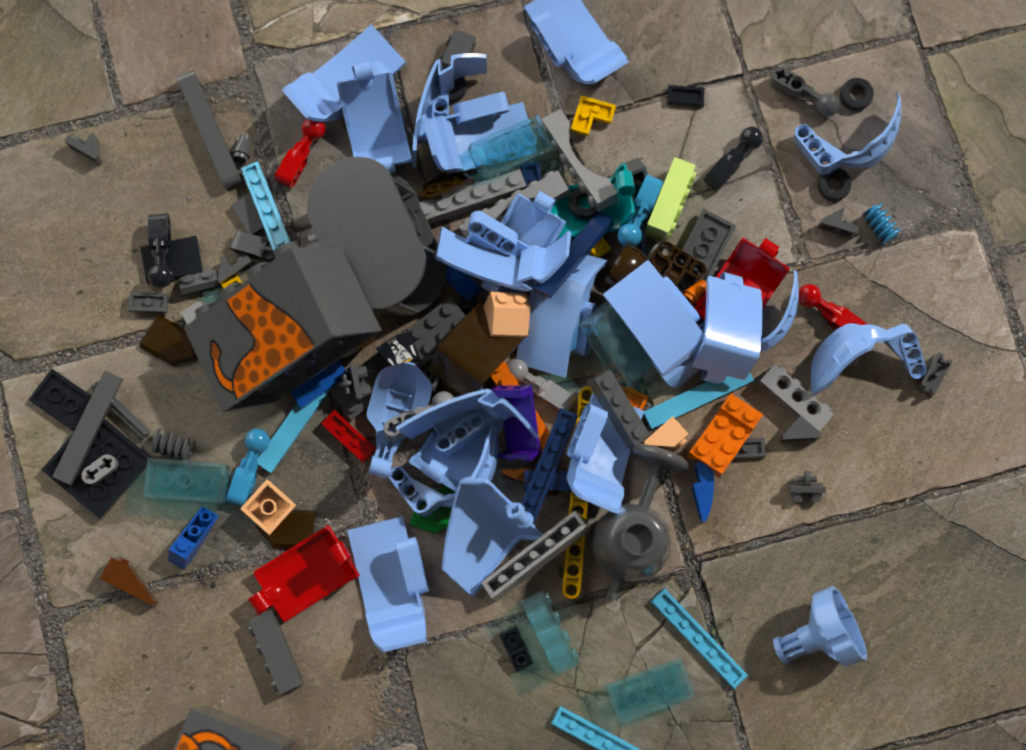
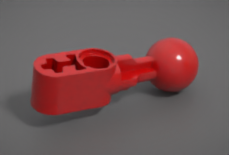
[274,119,326,189]
[798,284,867,330]

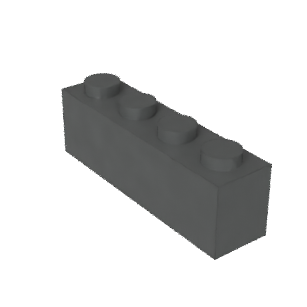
[587,369,651,447]
[248,610,305,695]

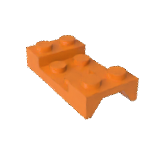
[687,393,763,479]

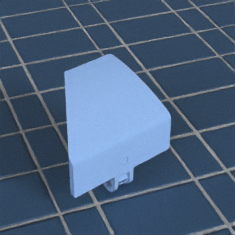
[441,477,543,596]

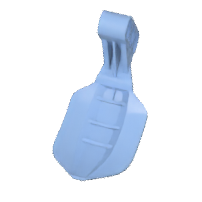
[795,92,901,175]
[696,270,799,352]
[811,323,926,395]
[367,361,432,479]
[389,422,499,517]

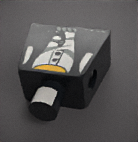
[376,329,421,366]

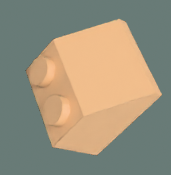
[483,292,530,338]
[642,416,688,451]
[240,479,297,535]

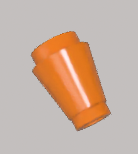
[683,279,707,306]

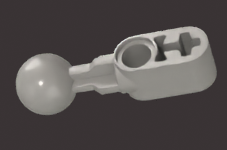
[506,358,576,412]
[384,391,455,442]

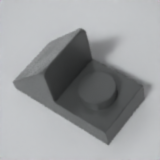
[64,132,102,165]
[817,208,859,239]
[218,255,254,285]

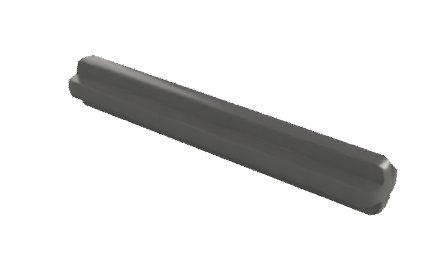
[90,381,151,439]

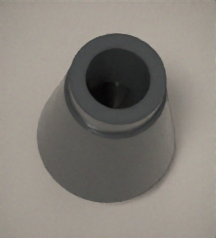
[231,134,251,163]

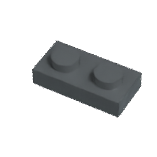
[179,268,219,295]
[128,292,169,313]

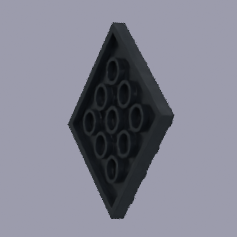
[41,418,153,519]

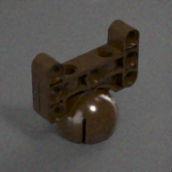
[601,241,707,330]

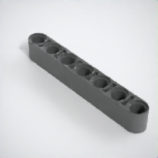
[176,70,242,189]

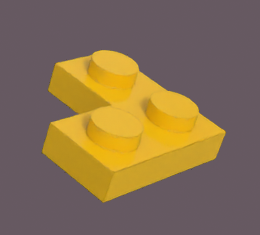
[571,95,616,136]

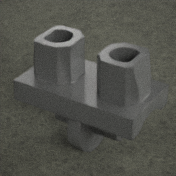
[337,364,371,402]
[787,471,826,502]

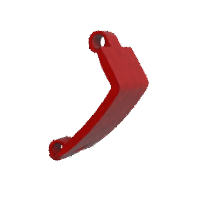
[694,238,790,328]
[248,525,360,622]

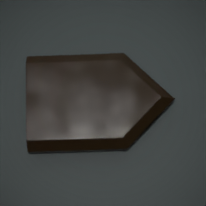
[417,171,475,200]
[140,315,198,366]
[255,509,316,549]

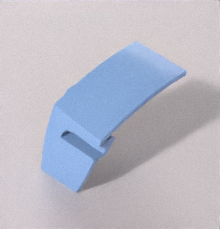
[282,24,407,122]
[435,211,571,292]
[516,255,608,378]
[347,516,429,652]

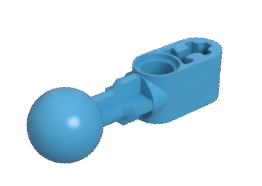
[618,174,664,246]
[226,429,270,507]

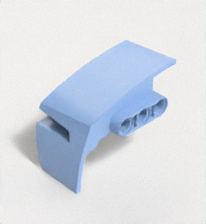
[523,0,629,84]
[412,53,487,168]
[421,92,537,174]
[603,260,704,388]
[396,389,539,456]
[567,393,644,514]

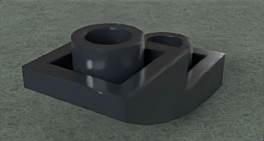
[498,625,534,672]

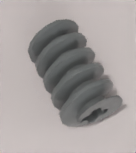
[152,428,196,462]

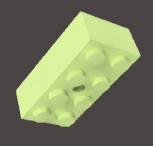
[645,157,697,241]

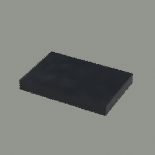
[140,236,203,284]
[28,369,92,431]

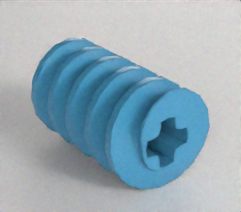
[861,203,901,246]

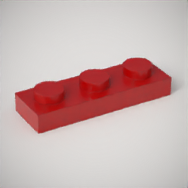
[321,410,376,463]

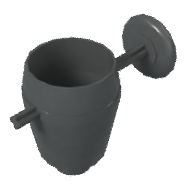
[591,444,689,601]

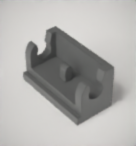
[915,352,952,398]

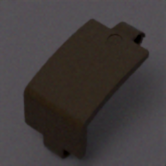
[427,297,530,396]

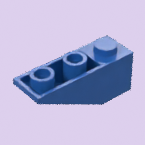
[168,506,219,570]

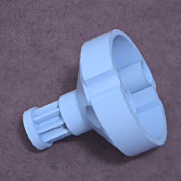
[773,586,867,667]

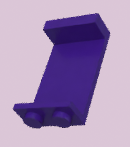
[490,385,541,462]

